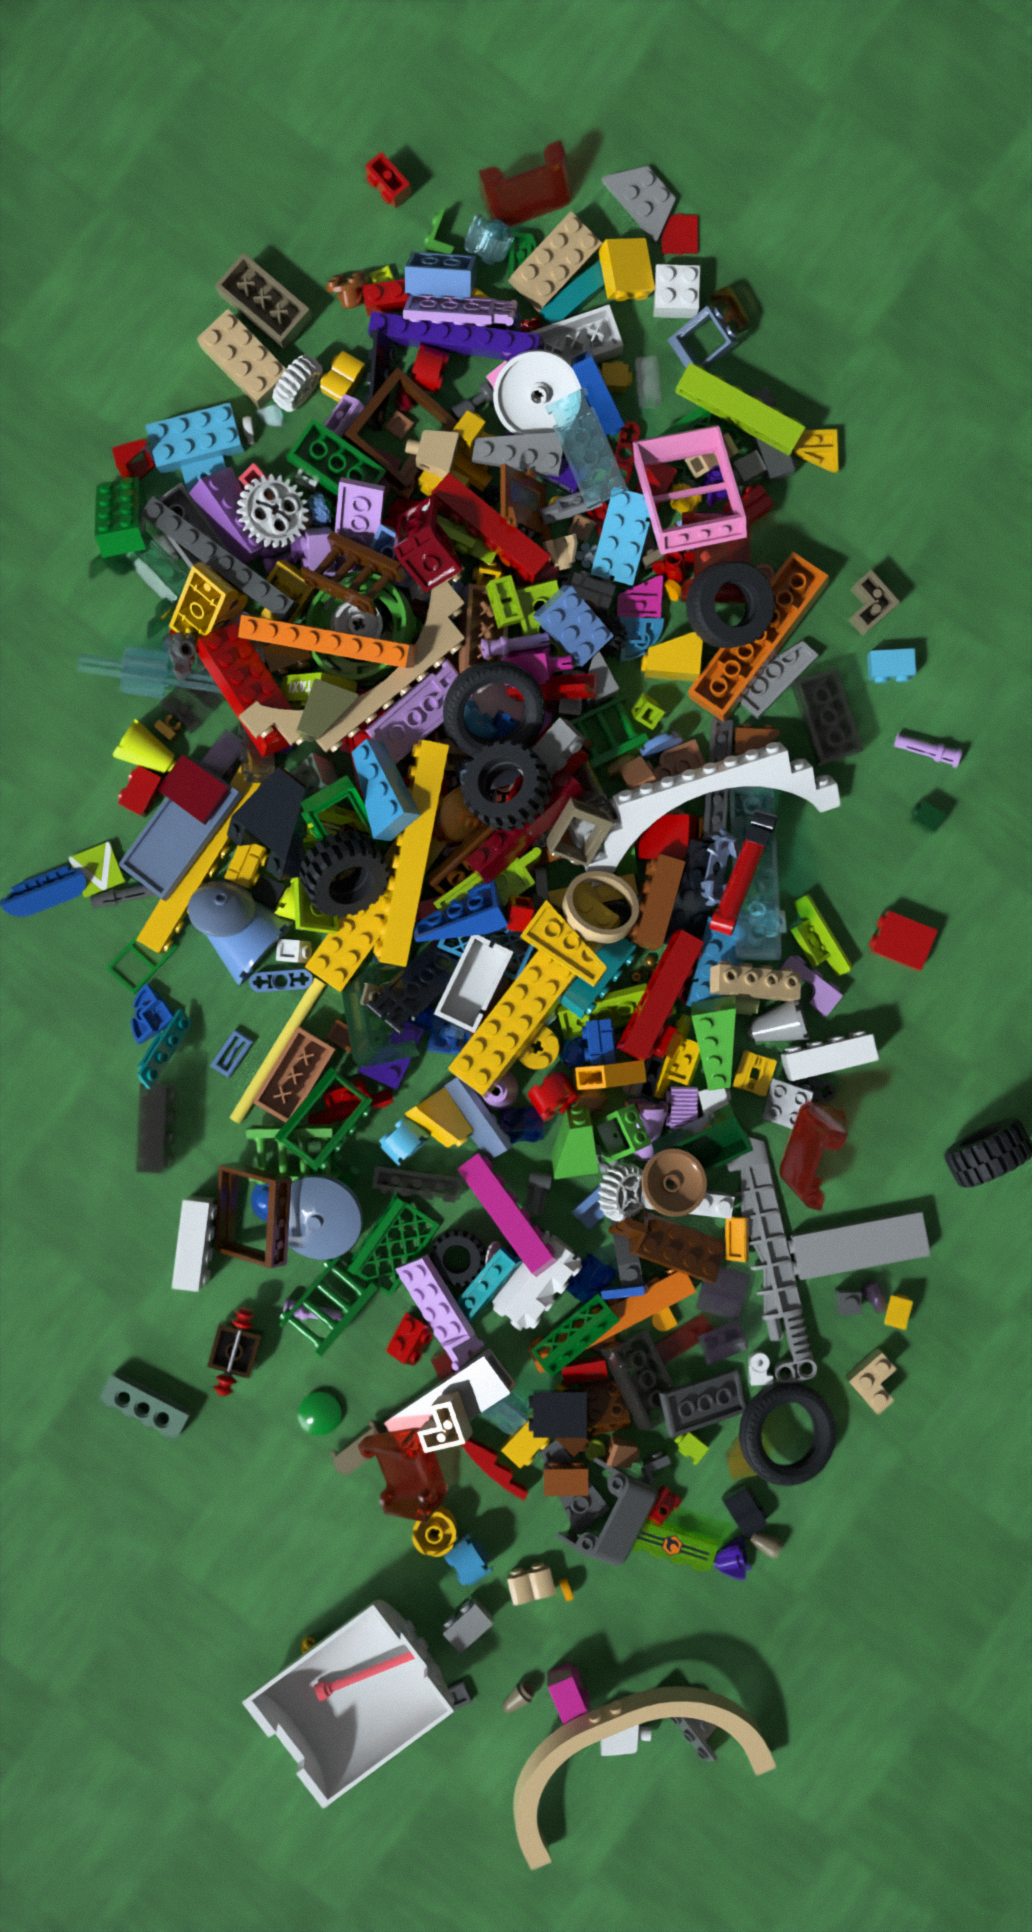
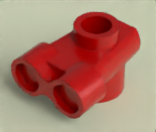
[648,1486,682,1526]

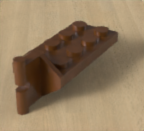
[608,1210,725,1284]

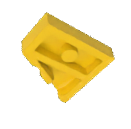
[793,429,838,473]

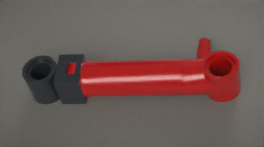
[709,808,778,936]

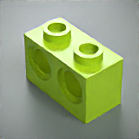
[485,575,524,629]

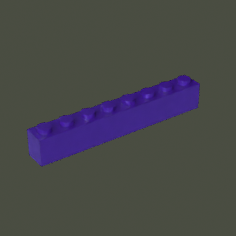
[368,312,545,361]

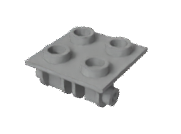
[763,1078,814,1133]

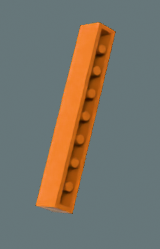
[238,615,418,668]
[528,1269,696,1373]

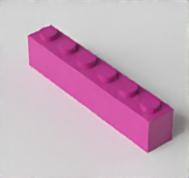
[457,1153,557,1277]

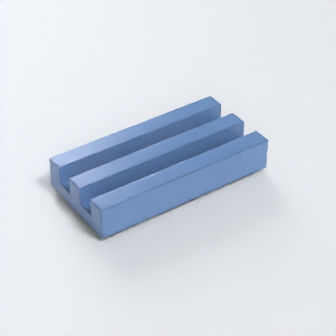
[210,1029,254,1078]

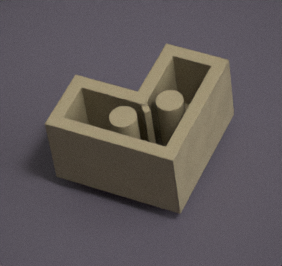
[849,570,900,636]

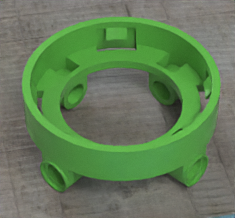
[306,571,423,689]

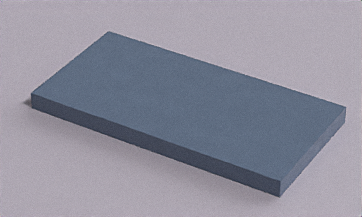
[118,759,243,901]

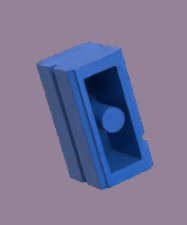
[582,1018,617,1066]

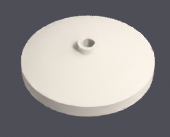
[493,349,582,435]

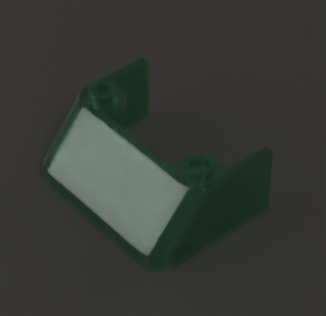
[89,531,189,639]
[342,964,420,1067]

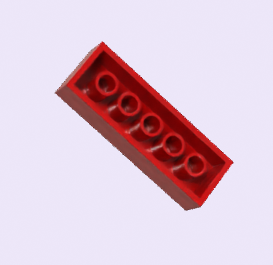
[196,622,296,758]

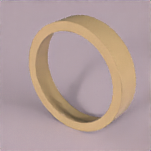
[562,871,639,944]

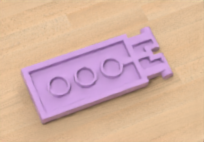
[403,293,518,326]
[335,477,385,574]
[365,659,474,765]

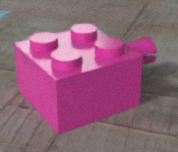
[501,646,573,688]
[547,1662,592,1725]

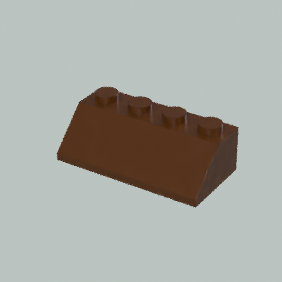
[427,823,497,895]

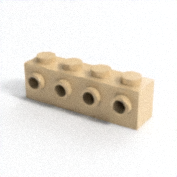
[710,961,801,1001]

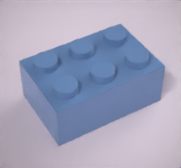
[405,251,477,300]
[532,585,613,667]

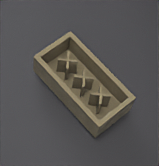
[215,252,312,351]

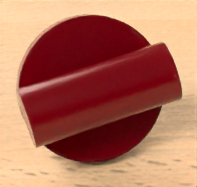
[395,387,417,412]

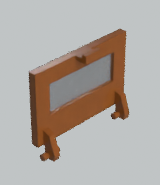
[501,464,552,542]

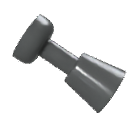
[450,382,494,422]

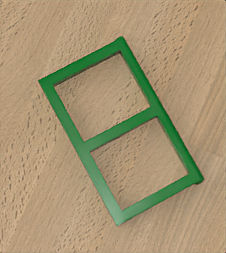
[106,928,179,995]

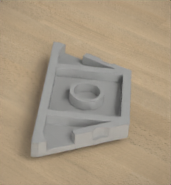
[602,166,676,244]

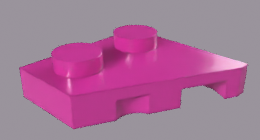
[617,575,663,618]

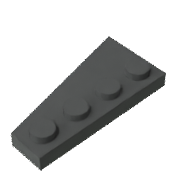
[540,1439,611,1536]

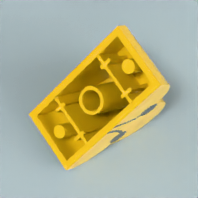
[169,562,248,649]

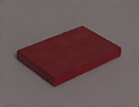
[157,754,231,825]

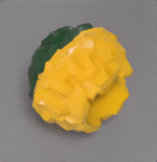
[669,479,703,514]

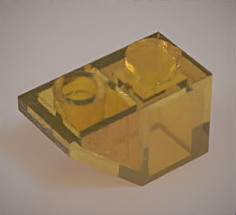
[725,1433,757,1480]

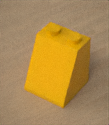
[641,632,703,682]

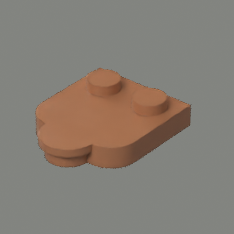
[654,739,705,779]

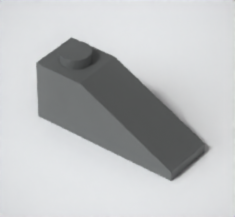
[610,1219,643,1287]

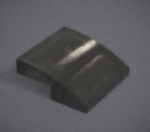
[160,672,223,734]

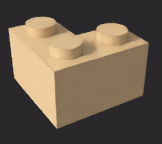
[844,1348,897,1415]
[417,1391,473,1453]

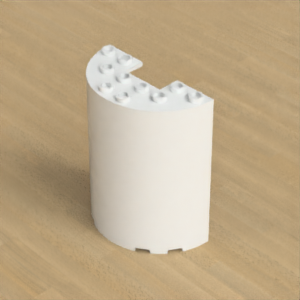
[242,1599,455,1809]

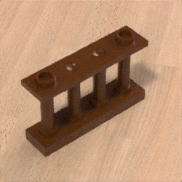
[300,531,406,616]

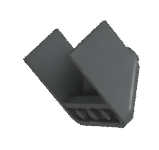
[555,1456,658,1566]

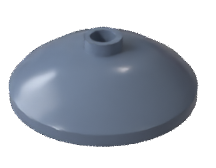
[188,880,255,937]

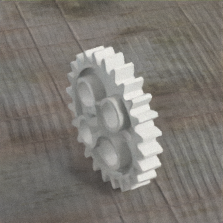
[237,474,309,548]

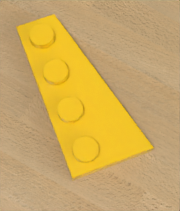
[520,900,608,988]

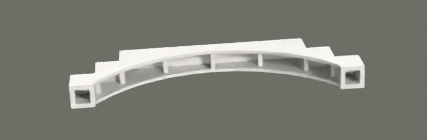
[584,742,841,887]

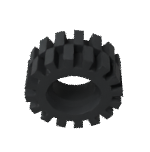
[598,615,628,658]

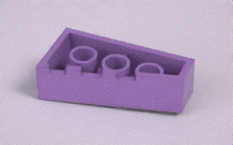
[189,467,266,564]

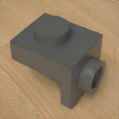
[641,1450,671,1485]

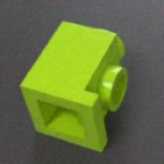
[631,693,665,730]
[674,1431,709,1466]

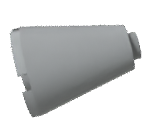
[747,999,810,1042]

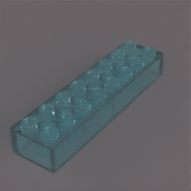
[729,786,781,961]

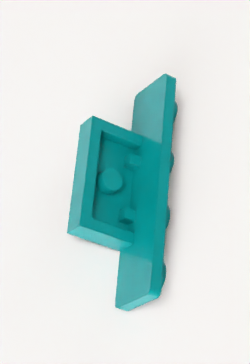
[137,1009,192,1089]

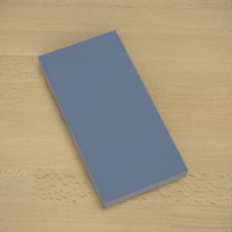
[438,1077,513,1160]

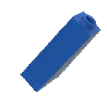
[571,349,625,436]

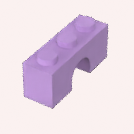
[777,955,843,1016]

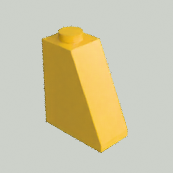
[405,1087,473,1148]

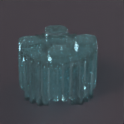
[464,214,515,265]

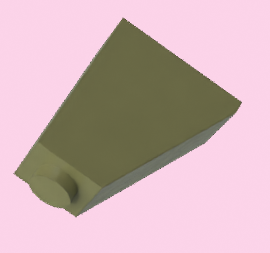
[296,678,358,742]

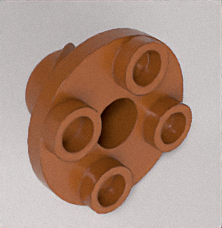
[325,270,369,309]

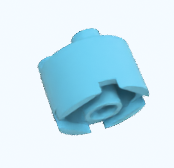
[379,1117,431,1166]

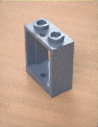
[668,306,739,370]

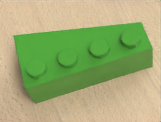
[691,995,736,1091]

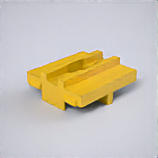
[732,1050,777,1097]

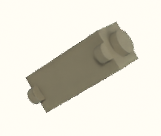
[329,1419,389,1477]

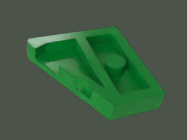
[508,232,536,278]

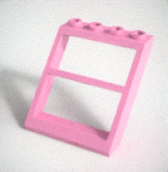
[633,425,747,555]

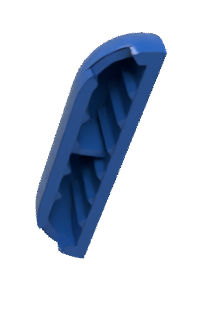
[1,865,86,917]

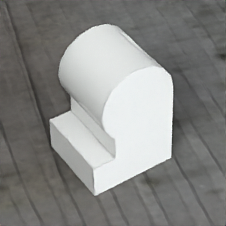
[748,1351,773,1385]

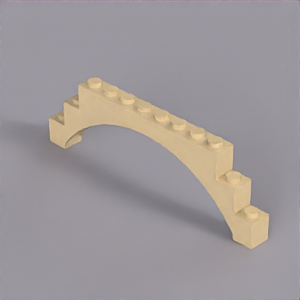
[239,564,465,753]

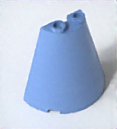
[206,899,295,986]

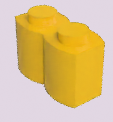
[319,351,366,402]

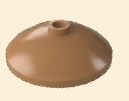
[642,1149,707,1217]

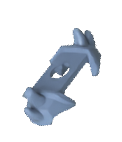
[701,828,738,906]

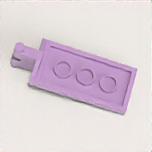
[395,1255,484,1371]

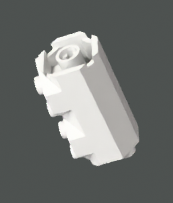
[492,1230,582,1331]

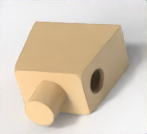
[405,430,459,478]

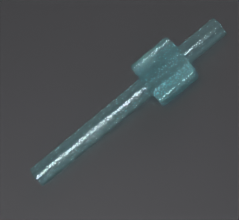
[77,645,282,699]

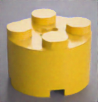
[518,1026,559,1069]
[412,1505,457,1557]

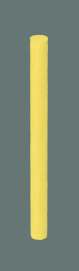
[229,978,326,1124]

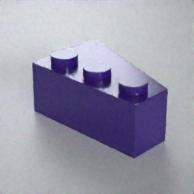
[357,1021,425,1089]

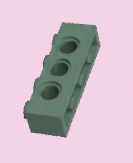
[99,1371,192,1439]

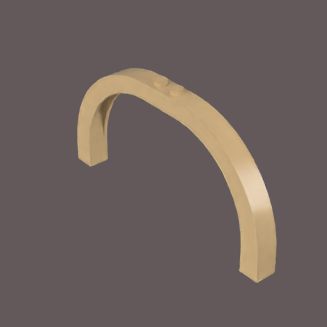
[513,1686,777,1870]

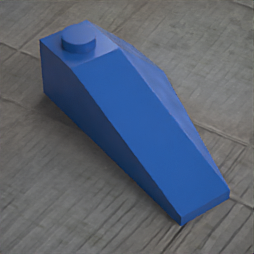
[414,880,508,942]

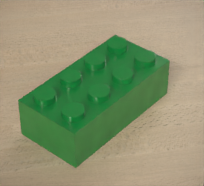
[287,418,386,496]
[94,476,146,558]

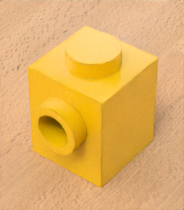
[601,361,632,393]
[884,1294,913,1330]

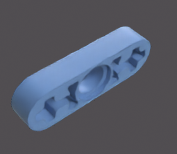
[249,969,314,992]

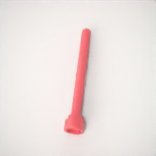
[314,1651,415,1702]

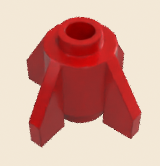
[652,551,696,583]

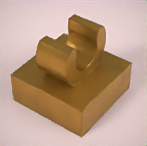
[154,715,182,743]

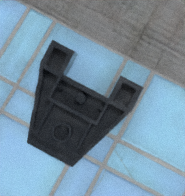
[227,767,309,880]

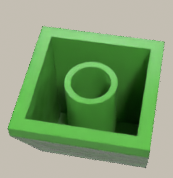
[551,1105,599,1179]

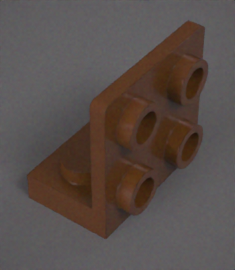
[579,1378,631,1436]

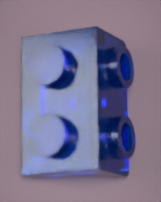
[499,1107,544,1144]
[566,1253,617,1308]

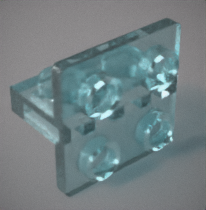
[481,1390,533,1435]

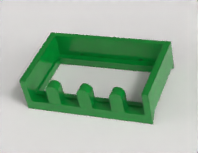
[300,775,389,875]
[275,1067,373,1171]

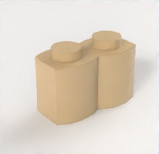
[507,1562,556,1605]

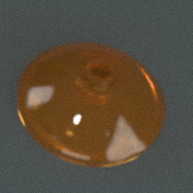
[433,786,483,843]

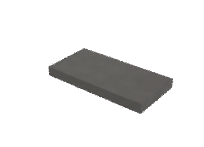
[659,1368,746,1438]

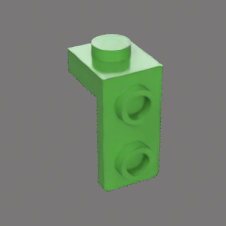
[424,206,454,254]

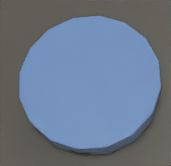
[640,731,683,759]

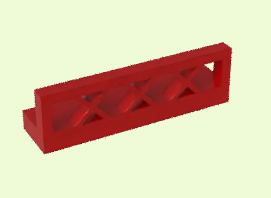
[506,674,599,702]

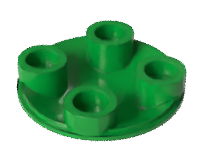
[298,1392,342,1436]

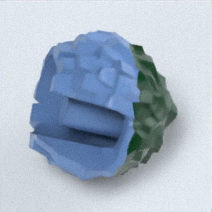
[305,491,337,527]

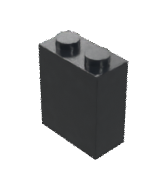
[529,1389,587,1438]

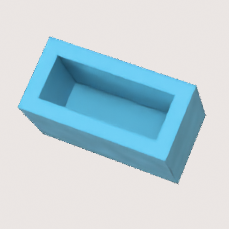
[867,648,916,684]

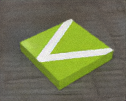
[69,842,126,898]

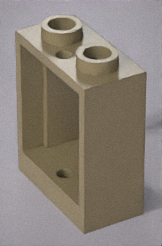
[545,797,614,867]

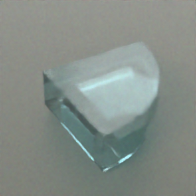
[256,403,285,427]

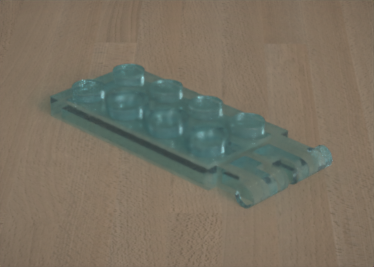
[545,387,629,509]

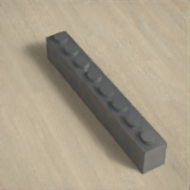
[140,496,300,622]

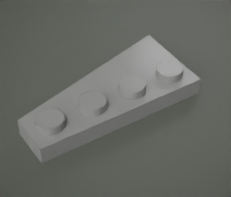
[472,431,566,477]
[740,641,819,719]

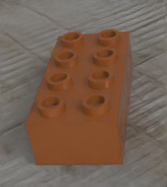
[627,854,685,951]

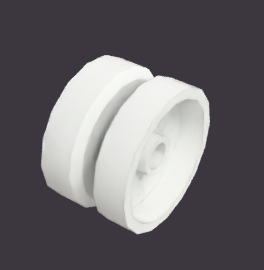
[330,602,383,638]

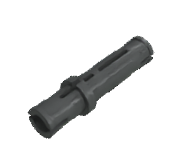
[90,885,157,909]

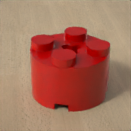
[411,343,449,395]
[527,1071,580,1122]

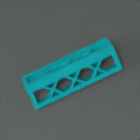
[456,1247,523,1323]

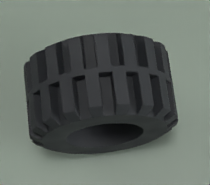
[430,1228,485,1287]

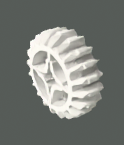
[272,354,323,412]
[597,1162,644,1222]

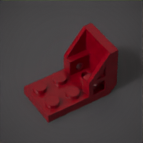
[393,493,462,593]

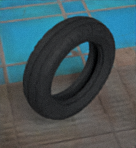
[443,660,546,757]
[739,1382,837,1486]

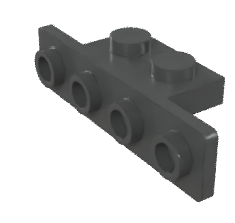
[656,1687,718,1762]

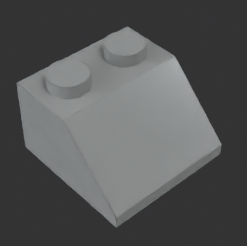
[585,651,619,708]

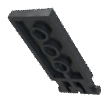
[663,839,730,944]
[366,939,463,1035]

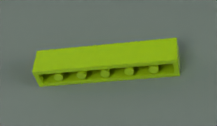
[675,363,805,456]

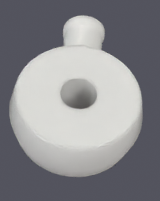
[242,416,255,445]

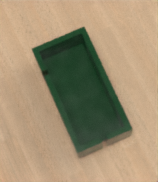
[652,1103,754,1173]

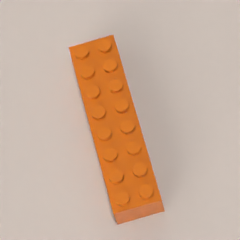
[688,552,829,723]

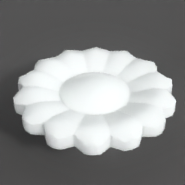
[485,1241,501,1266]

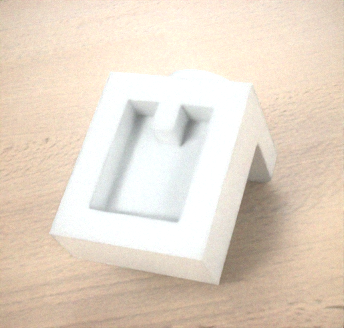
[276,939,312,963]

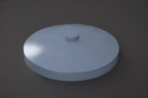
[288,1174,363,1260]

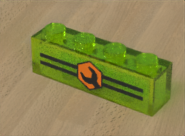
[632,1519,718,1572]

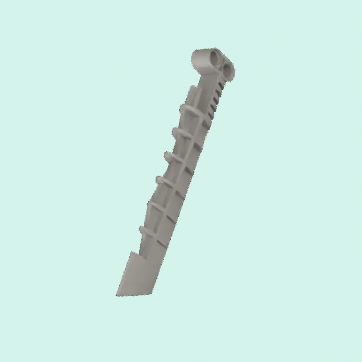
[727,1137,817,1383]

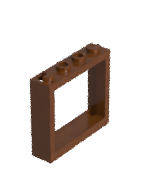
[341,367,457,492]
[215,1162,292,1269]

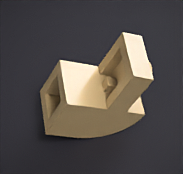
[685,433,739,479]

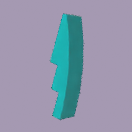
[539,261,605,325]

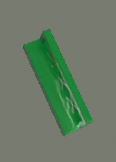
[531,1294,620,1377]

